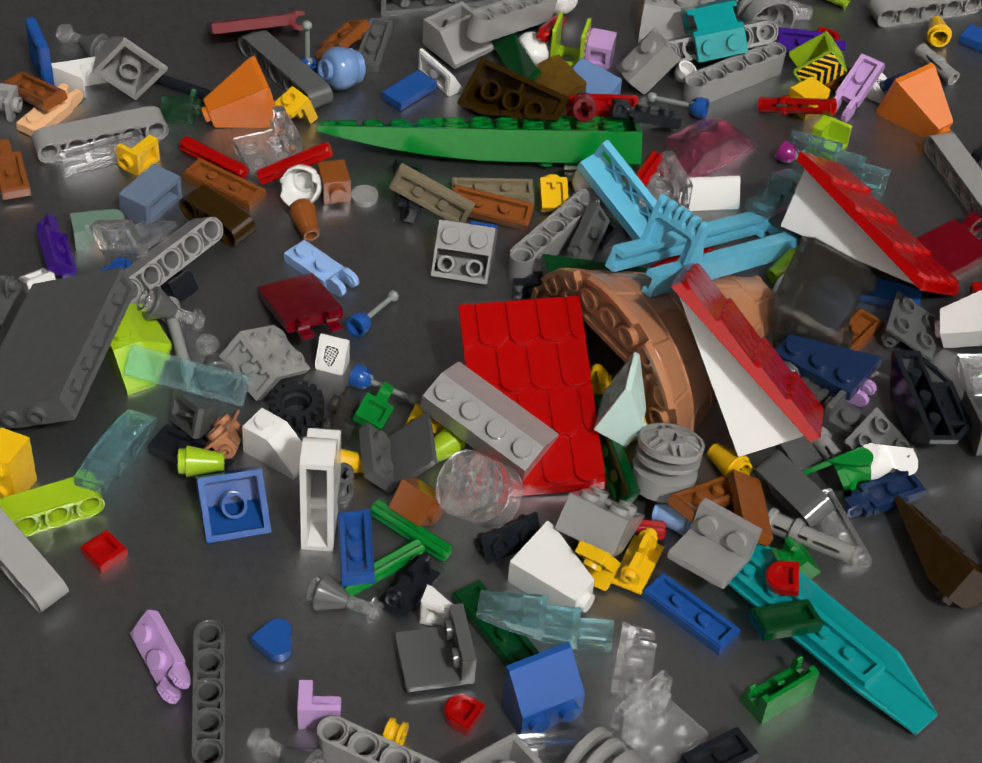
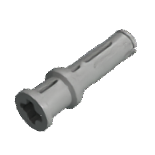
[768,508,862,567]

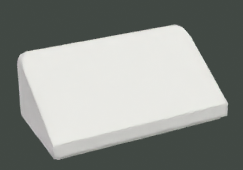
[418,48,463,97]
[683,176,740,211]

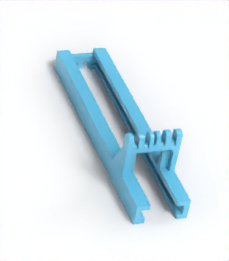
[605,193,803,298]

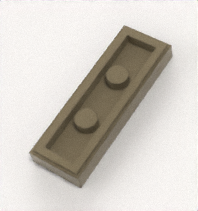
[389,163,476,223]
[451,177,535,203]

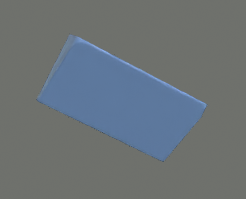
[573,58,622,95]

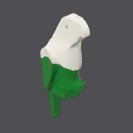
[802,443,918,492]

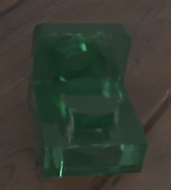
[160,89,202,126]

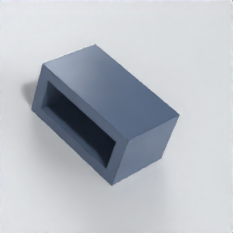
[119,164,182,228]

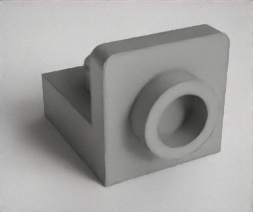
[0,83,23,122]

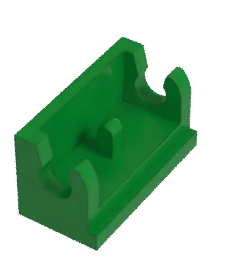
[739,655,820,725]

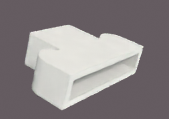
[299,428,341,552]

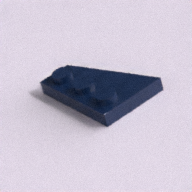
[776,334,882,401]

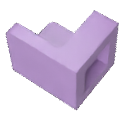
[585,28,617,70]
[297,680,341,730]

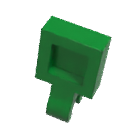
[352,381,395,430]
[771,537,821,579]

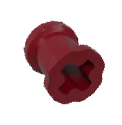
[572,93,597,122]

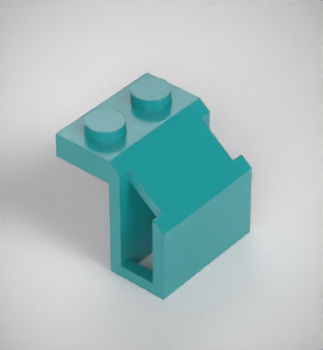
[680,0,748,63]

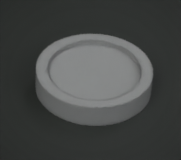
[351,185,378,207]

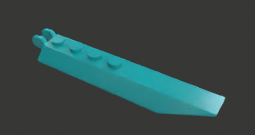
[728,543,938,735]

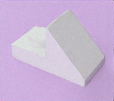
[51,56,108,98]

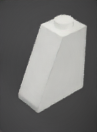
[935,290,982,348]
[508,521,595,621]

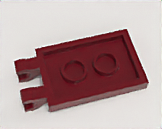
[207,10,305,34]
[916,212,982,277]
[257,273,344,340]

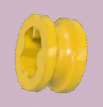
[383,717,409,746]

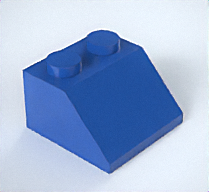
[194,466,272,543]
[501,642,585,738]

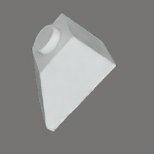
[242,408,302,480]

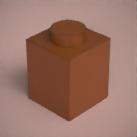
[317,159,351,205]
[389,478,447,526]

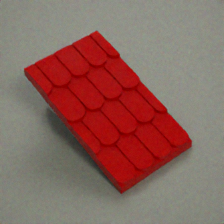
[781,151,960,296]
[671,262,824,457]
[458,296,606,500]

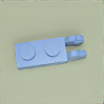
[284,240,359,297]

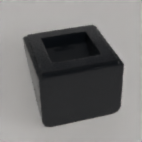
[599,214,628,250]
[160,270,198,303]

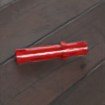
[758,95,837,116]

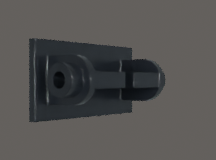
[473,511,540,565]
[376,552,441,619]

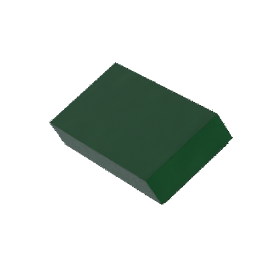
[747,599,824,642]

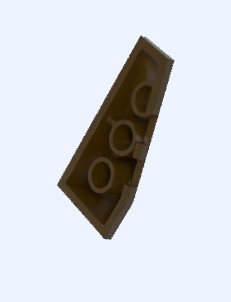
[457,57,570,122]
[894,495,982,609]

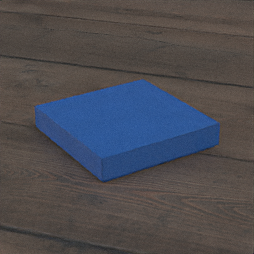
[25,17,54,85]

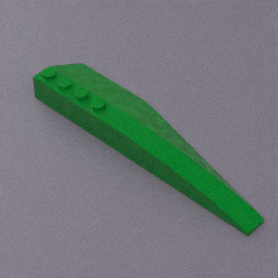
[317,115,643,168]

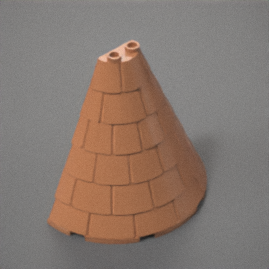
[530,268,782,432]

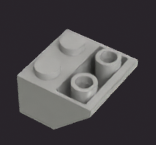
[422,1,494,69]
[430,219,498,285]
[554,486,645,557]

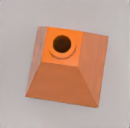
[201,56,282,128]
[875,62,953,139]

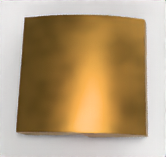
[535,54,587,97]

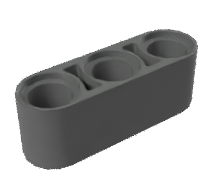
[752,450,835,528]

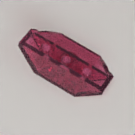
[663,118,758,188]

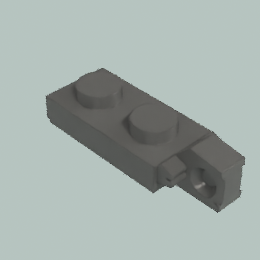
[564,202,610,260]

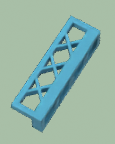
[576,140,673,240]

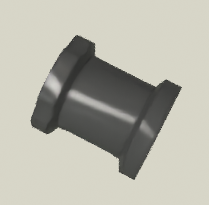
[337,462,354,504]

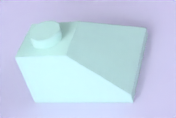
[594,352,647,447]

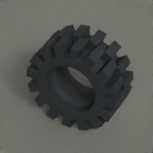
[268,380,324,437]

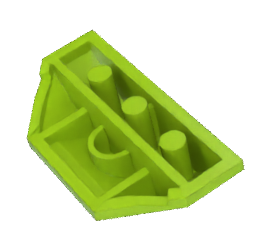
[105,303,172,395]

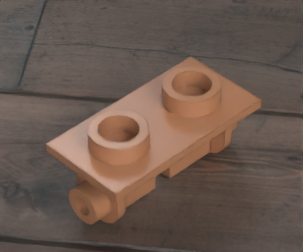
[203,409,243,459]

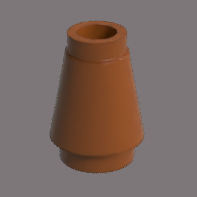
[289,198,320,241]

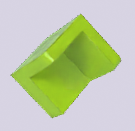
[808,114,852,159]

